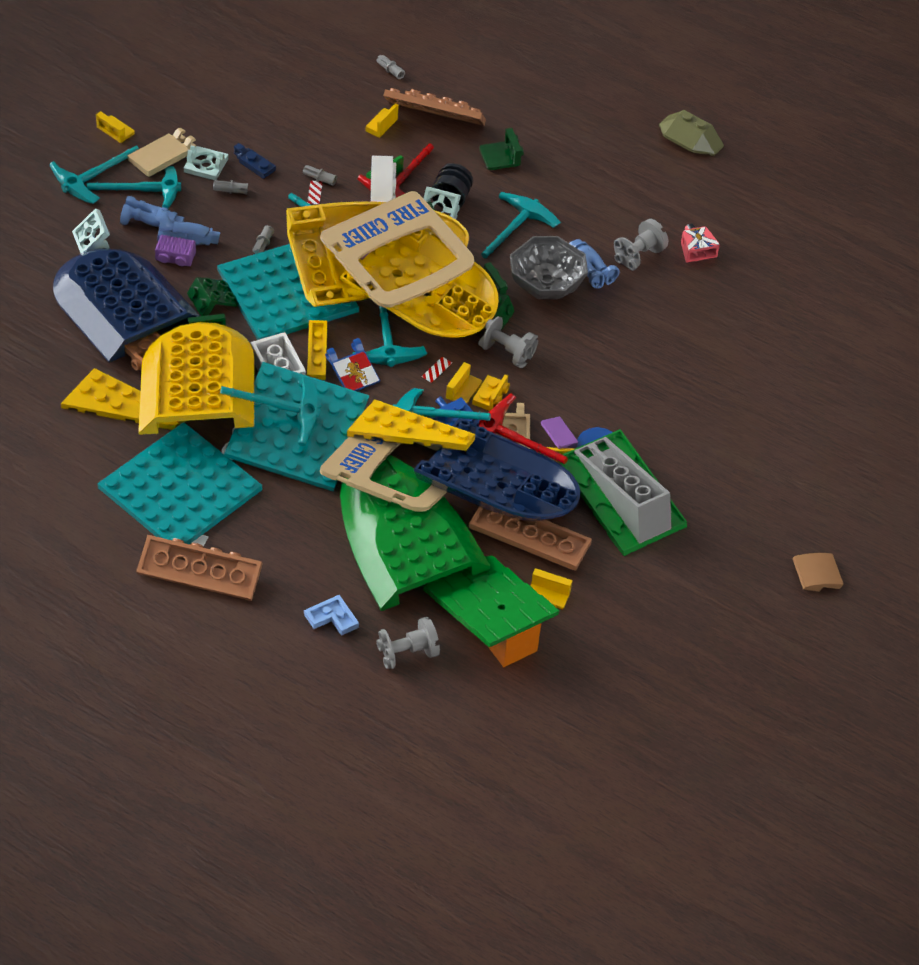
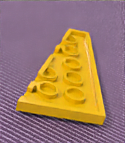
[61,368,185,430]
[347,399,475,451]

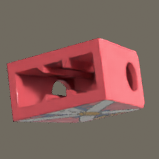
[681,223,720,263]

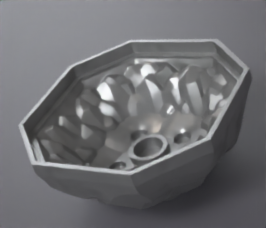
[510,236,588,299]

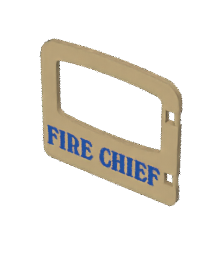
[320,191,474,307]
[320,434,447,512]

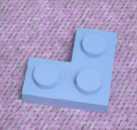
[304,595,359,636]

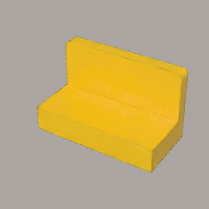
[366,103,399,138]
[96,111,135,143]
[446,362,482,404]
[530,568,573,609]

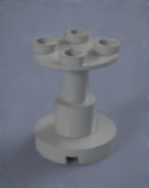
[614,219,669,271]
[479,316,538,368]
[377,617,440,669]

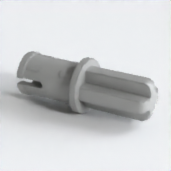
[377,55,405,79]
[303,165,337,186]
[213,180,248,194]
[253,225,274,254]

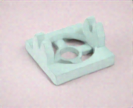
[184,145,228,180]
[423,186,461,219]
[72,209,110,253]

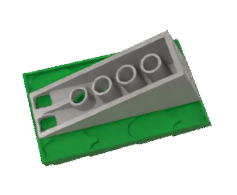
[558,429,687,556]

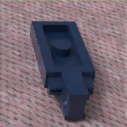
[234,143,276,179]

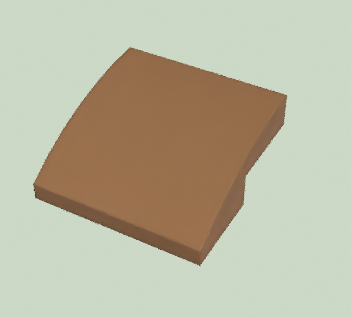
[792,553,844,592]

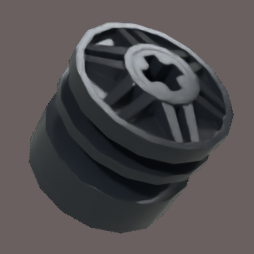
[432,163,473,208]

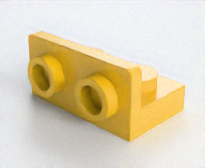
[472,375,510,411]

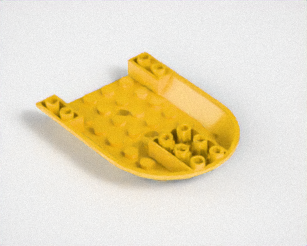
[339,230,498,338]
[139,322,254,435]

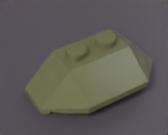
[659,110,724,156]

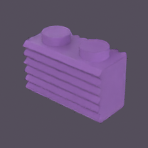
[155,234,196,266]

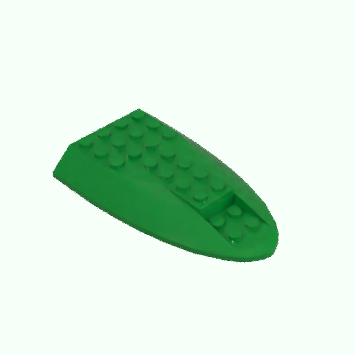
[340,455,491,611]

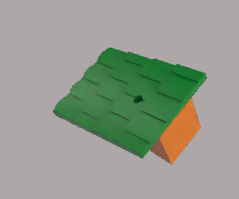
[423,555,559,668]

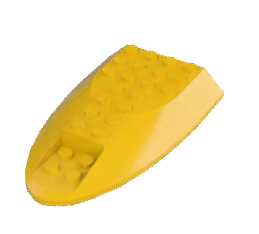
[286,201,469,307]

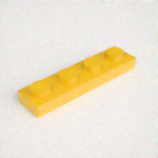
[307,320,327,380]

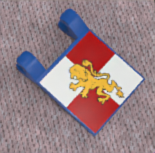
[325,338,380,391]

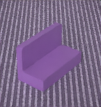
[541,416,578,449]

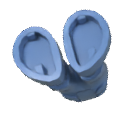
[120,196,184,227]
[157,211,220,245]
[570,239,620,288]

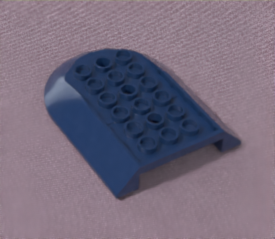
[53,249,200,363]
[414,418,580,521]

